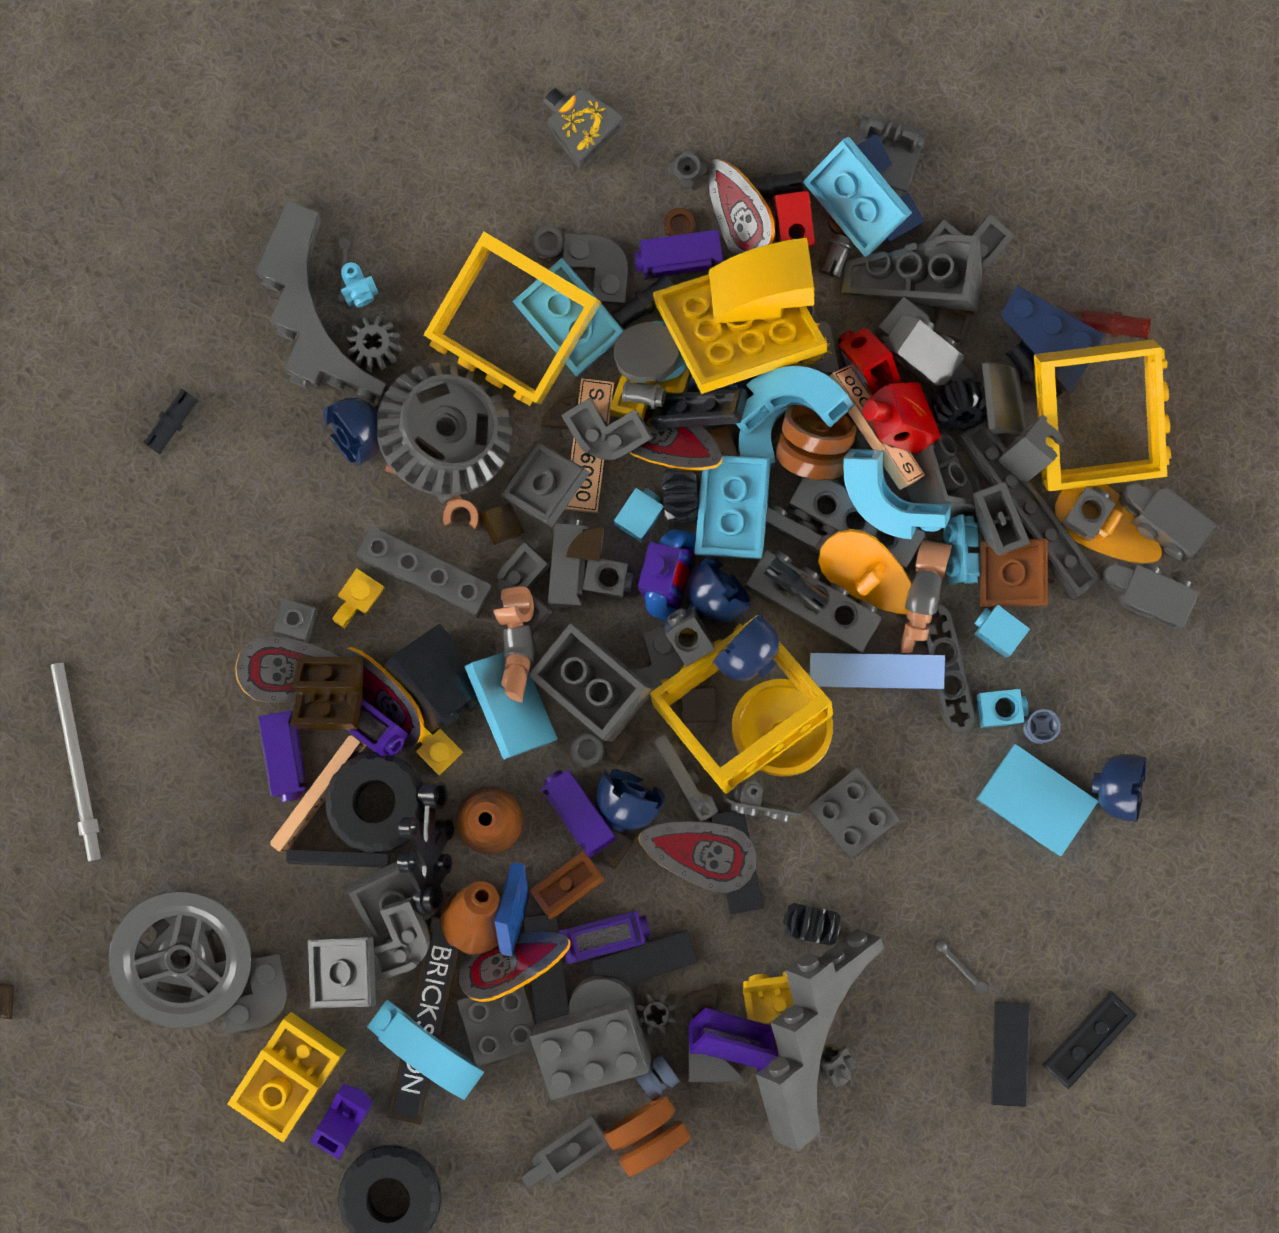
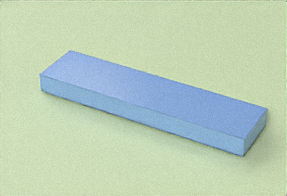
[810,653,945,689]

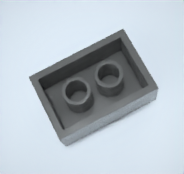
[528,623,654,742]
[530,997,652,1100]

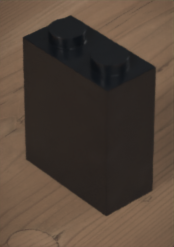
[383,624,480,732]

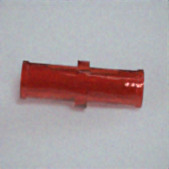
[1082,309,1151,340]

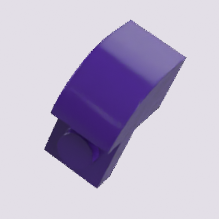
[310,1083,373,1160]

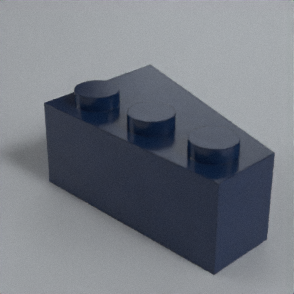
[1000,285,1106,393]

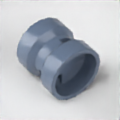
[1022,709,1061,744]
[635,1054,680,1102]

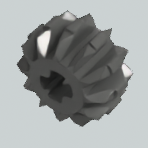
[346,316,403,373]

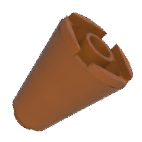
[456,787,523,854]
[440,881,501,955]

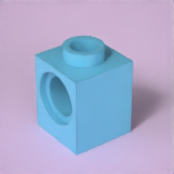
[614,488,664,543]
[974,605,1030,658]
[976,689,1028,728]

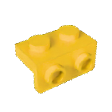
[743,971,794,1025]

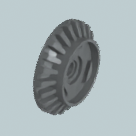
[377,363,512,496]
[109,889,252,1028]

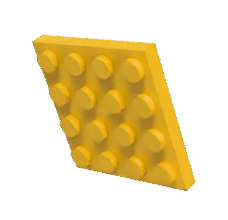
[653,274,827,394]

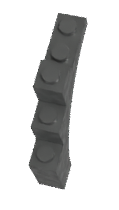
[255,200,389,403]
[756,929,884,1151]

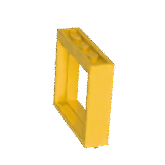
[424,231,601,406]
[1034,339,1172,491]
[650,616,833,794]

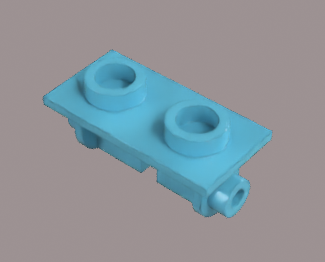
[341,262,379,307]
[943,515,981,585]

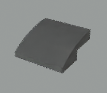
[982,363,1026,437]

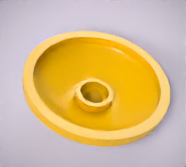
[732,679,833,776]

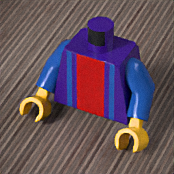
[638,530,702,634]

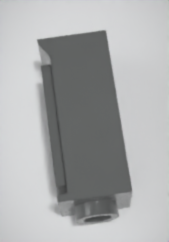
[548,519,588,609]

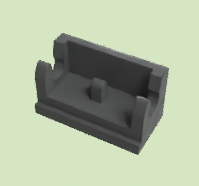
[997,415,1064,484]

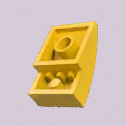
[709,238,814,324]
[227,1012,346,1142]

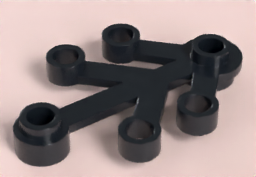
[397,781,454,915]

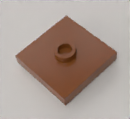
[980,539,1048,608]

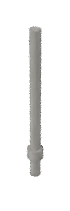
[50,663,101,862]

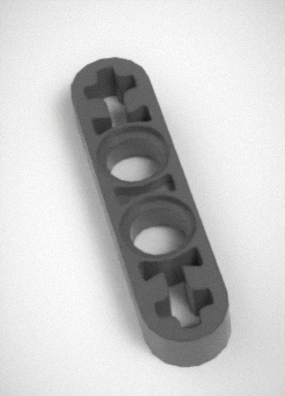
[925,605,975,733]

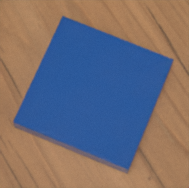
[495,862,529,956]

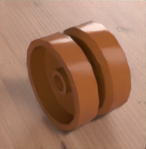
[775,405,857,480]
[603,1095,692,1177]

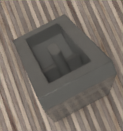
[973,482,1030,556]
[688,1031,742,1082]

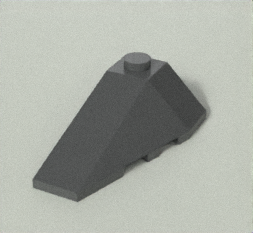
[841,234,983,312]
[907,382,982,518]

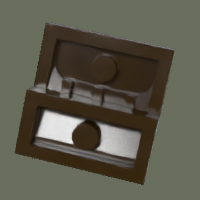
[290,657,363,730]

